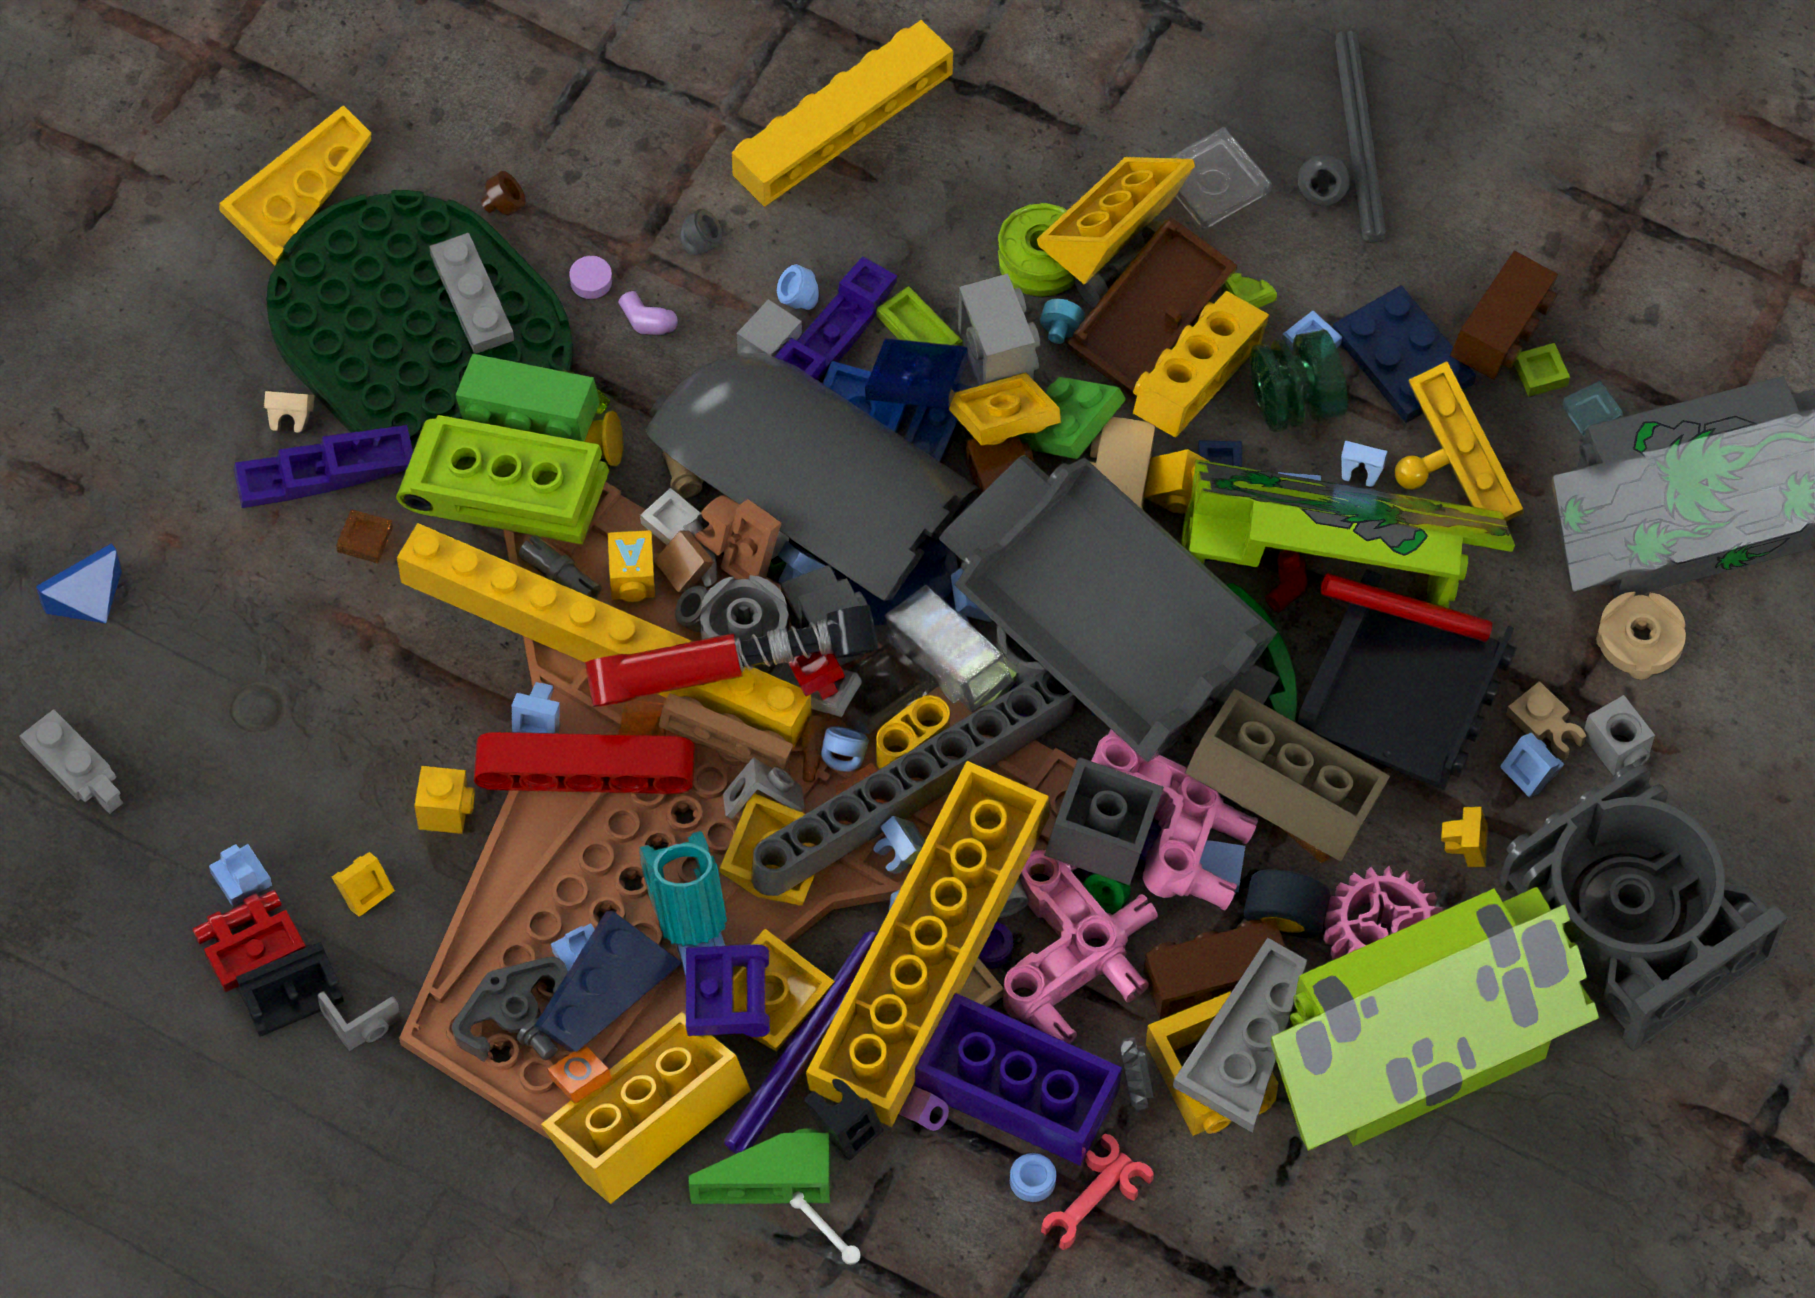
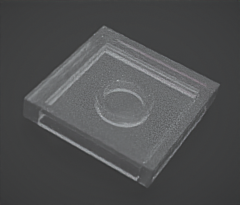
[1168,127,1272,230]

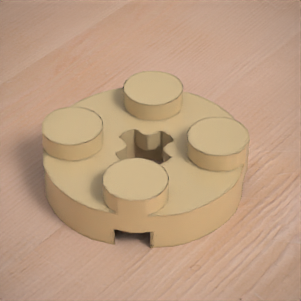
[1596,592,1686,680]

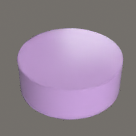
[570,256,612,299]

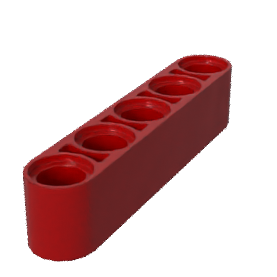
[474,732,695,794]

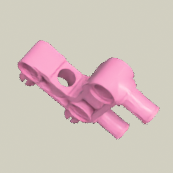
[1091,729,1258,911]
[1003,850,1158,1044]

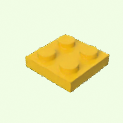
[947,372,1061,446]

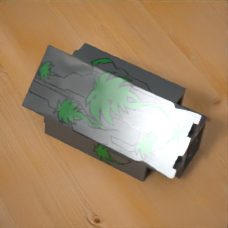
[1552,376,1815,598]

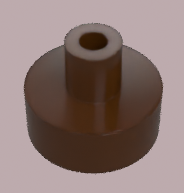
[481,171,526,216]

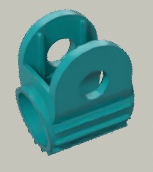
[639,831,727,947]

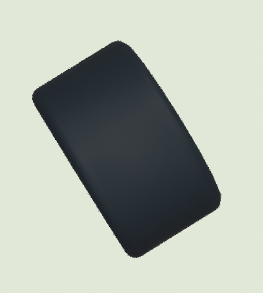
[1244,869,1330,938]

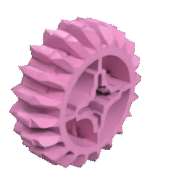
[1324,866,1443,960]

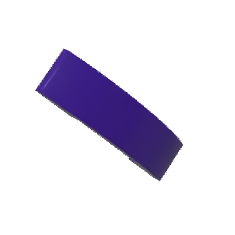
[775,256,897,380]

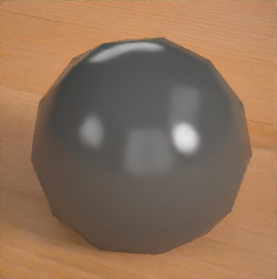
[1297,154,1350,206]

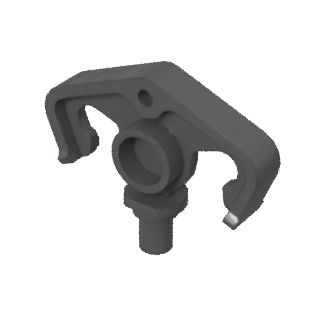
[452,957,568,1062]

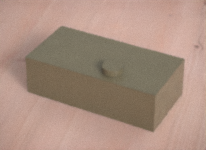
[1185,688,1390,862]

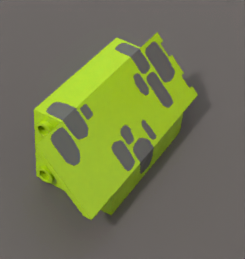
[1270,886,1599,1151]

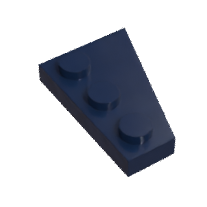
[534,911,682,1052]

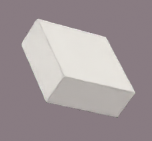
[640,488,702,545]

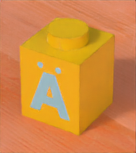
[608,530,655,602]

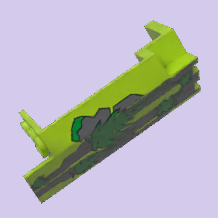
[1181,459,1515,608]

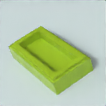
[876,286,963,371]

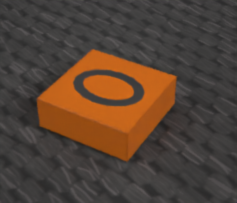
[547,1045,612,1104]

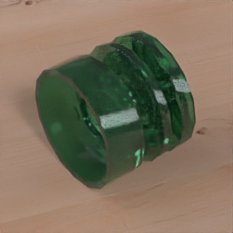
[1250,328,1348,433]

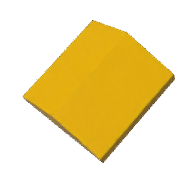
[719,793,816,906]
[733,929,835,1052]

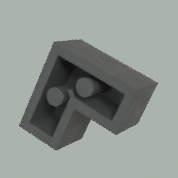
[781,565,867,666]

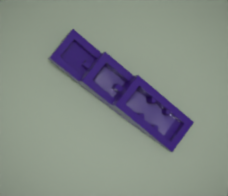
[233,425,413,508]

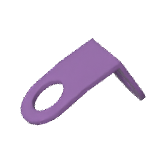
[899,1086,949,1131]

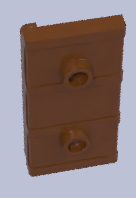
[1067,216,1238,397]

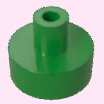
[1083,873,1130,914]

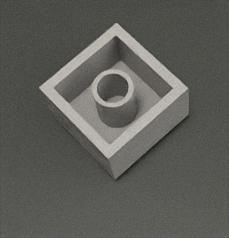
[958,274,1040,386]

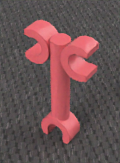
[1041,1134,1154,1250]

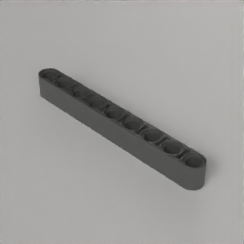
[751,669,1077,896]

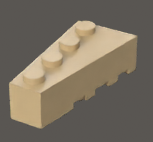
[1090,417,1156,510]

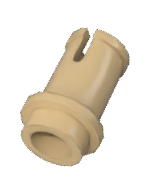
[662,451,704,498]

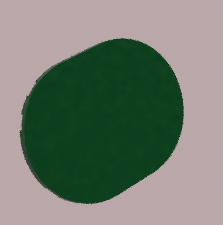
[266,190,573,451]

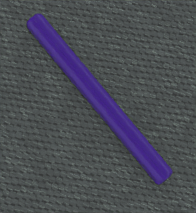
[724,930,878,1154]

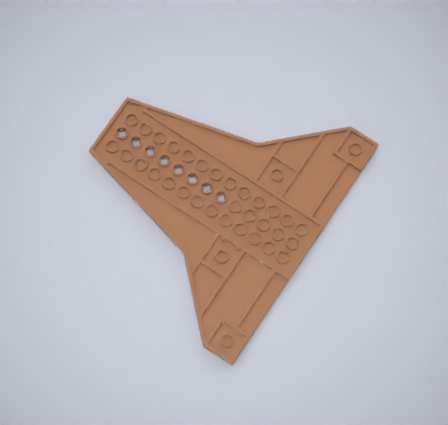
[399,482,1078,1139]

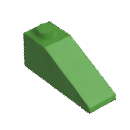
[689,1128,831,1204]

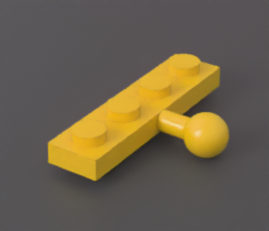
[1395,361,1524,522]

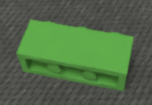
[456,354,600,442]

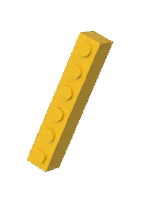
[732,20,953,207]

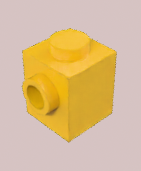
[1144,449,1210,513]
[414,766,475,834]

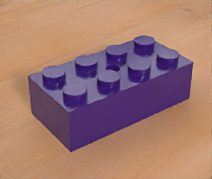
[915,993,1122,1166]

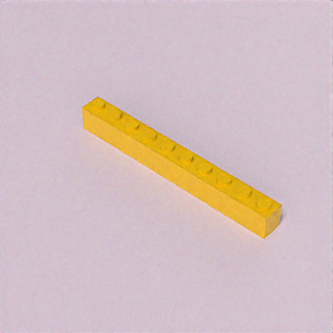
[397,523,812,752]

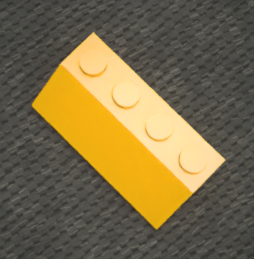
[541,1012,751,1204]

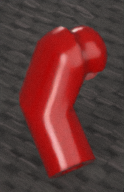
[1265,550,1308,612]

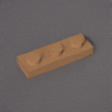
[658,693,793,771]

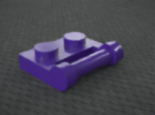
[686,944,770,1037]

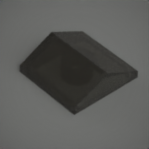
[839,643,940,734]

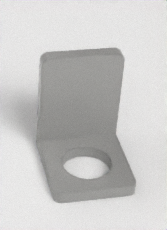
[723,757,805,819]
[317,991,401,1051]

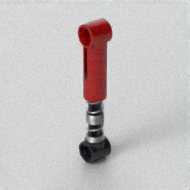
[585,605,879,707]

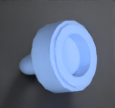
[777,264,819,310]
[821,726,869,772]

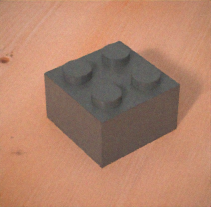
[1044,757,1164,885]

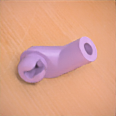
[618,291,678,335]

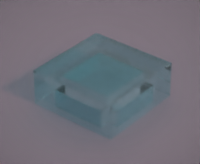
[1562,381,1623,438]

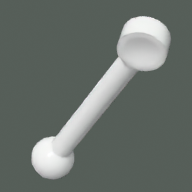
[790,1191,861,1265]

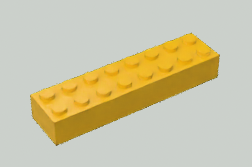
[806,761,1050,1127]

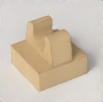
[264,391,315,432]

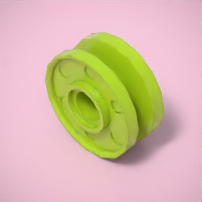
[998,203,1075,297]

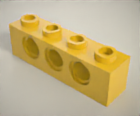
[1133,291,1269,438]

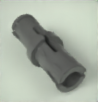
[518,535,602,599]

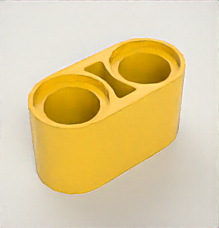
[876,695,950,769]

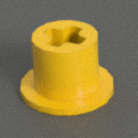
[584,411,623,467]

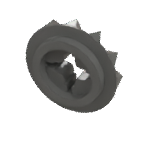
[1120,1036,1153,1111]

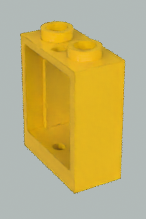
[1146,991,1279,1136]

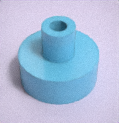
[1040,299,1085,344]

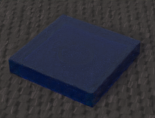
[865,338,968,408]

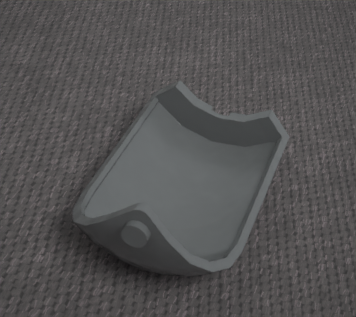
[645,353,978,601]

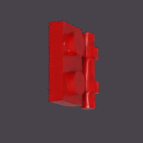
[192,890,306,993]

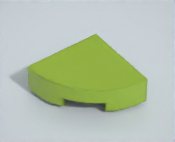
[1221,273,1277,308]

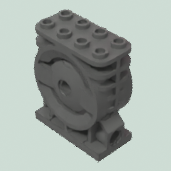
[1500,764,1788,1052]

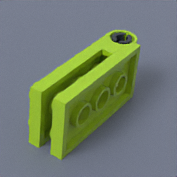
[396,415,609,545]

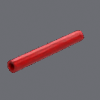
[1321,573,1492,642]

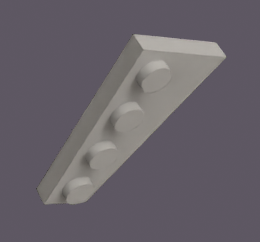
[1173,938,1307,1133]

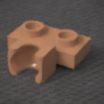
[695,495,781,579]

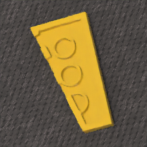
[219,105,372,266]

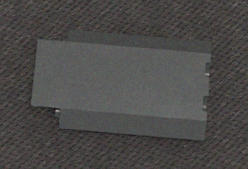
[939,455,1277,762]

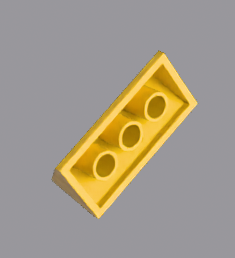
[1037,157,1195,285]

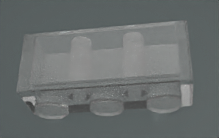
[885,585,1013,712]

